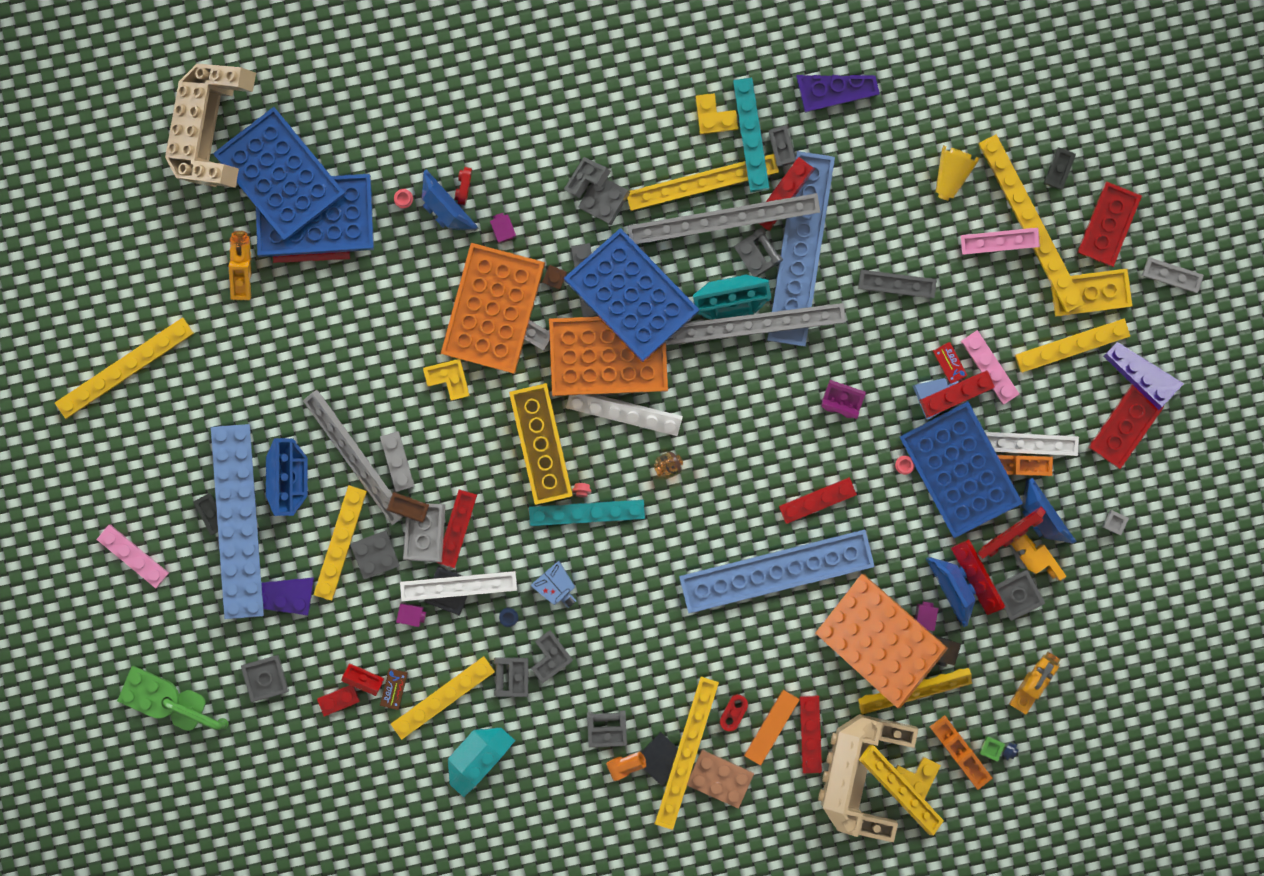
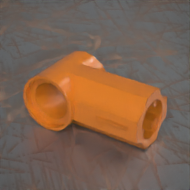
[606,751,646,781]

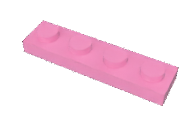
[961,228,1040,255]
[961,330,1019,405]
[96,525,169,588]

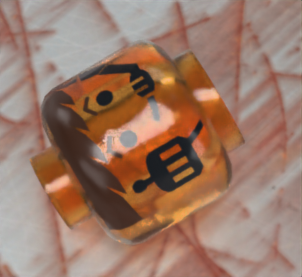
[654,451,683,480]

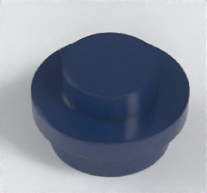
[499,608,518,627]
[1002,743,1019,761]

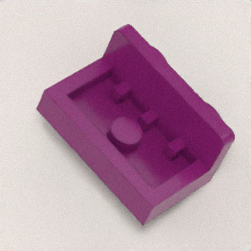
[821,380,866,419]

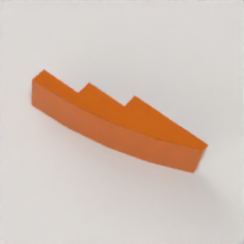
[998,455,1053,476]
[930,715,993,790]

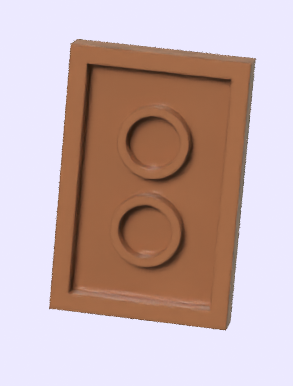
[687,749,754,809]

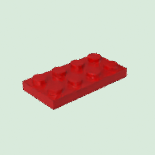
[1077,181,1142,267]
[1088,385,1164,469]

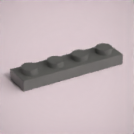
[858,270,937,299]

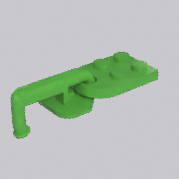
[117,666,228,731]

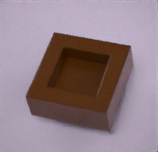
[542,265,567,290]

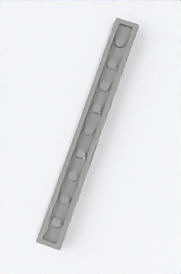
[627,193,820,244]
[666,303,846,345]

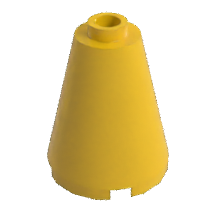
[935,145,979,201]

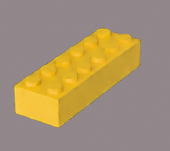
[509,383,573,505]

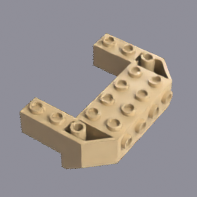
[165,64,256,188]
[818,714,918,842]

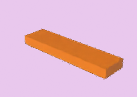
[744,689,800,765]

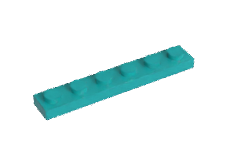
[733,77,769,193]
[529,500,645,526]

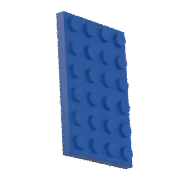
[213,107,346,242]
[256,174,374,257]
[564,228,699,362]
[900,401,1023,538]

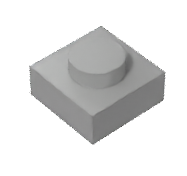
[1102,510,1129,536]

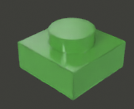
[979,735,1005,761]

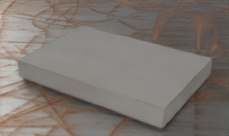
[403,503,445,562]

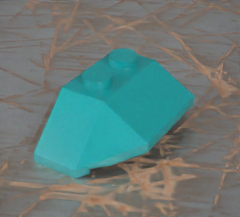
[693,275,771,320]
[448,727,515,797]

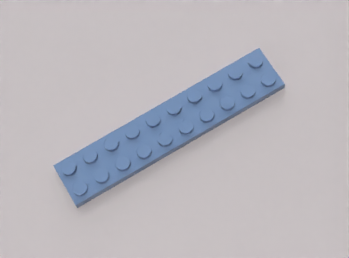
[767,151,835,347]
[211,424,264,619]
[679,529,875,613]

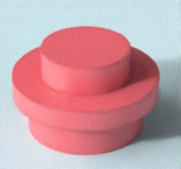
[394,189,413,208]
[895,455,915,475]
[572,483,592,497]

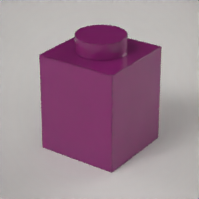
[490,213,517,244]
[914,601,938,631]
[396,602,427,627]

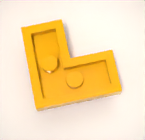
[695,93,738,135]
[423,359,470,401]
[895,756,941,799]

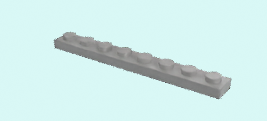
[303,390,403,525]

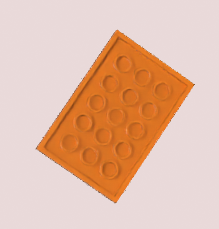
[441,243,545,374]
[549,317,668,396]
[815,574,948,708]

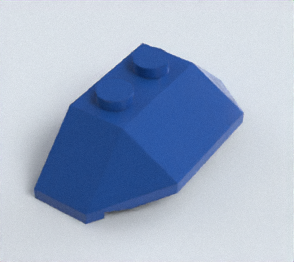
[422,169,479,231]
[266,438,308,516]
[1021,478,1076,543]
[926,557,976,627]

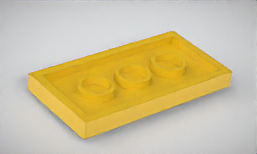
[1051,269,1132,317]

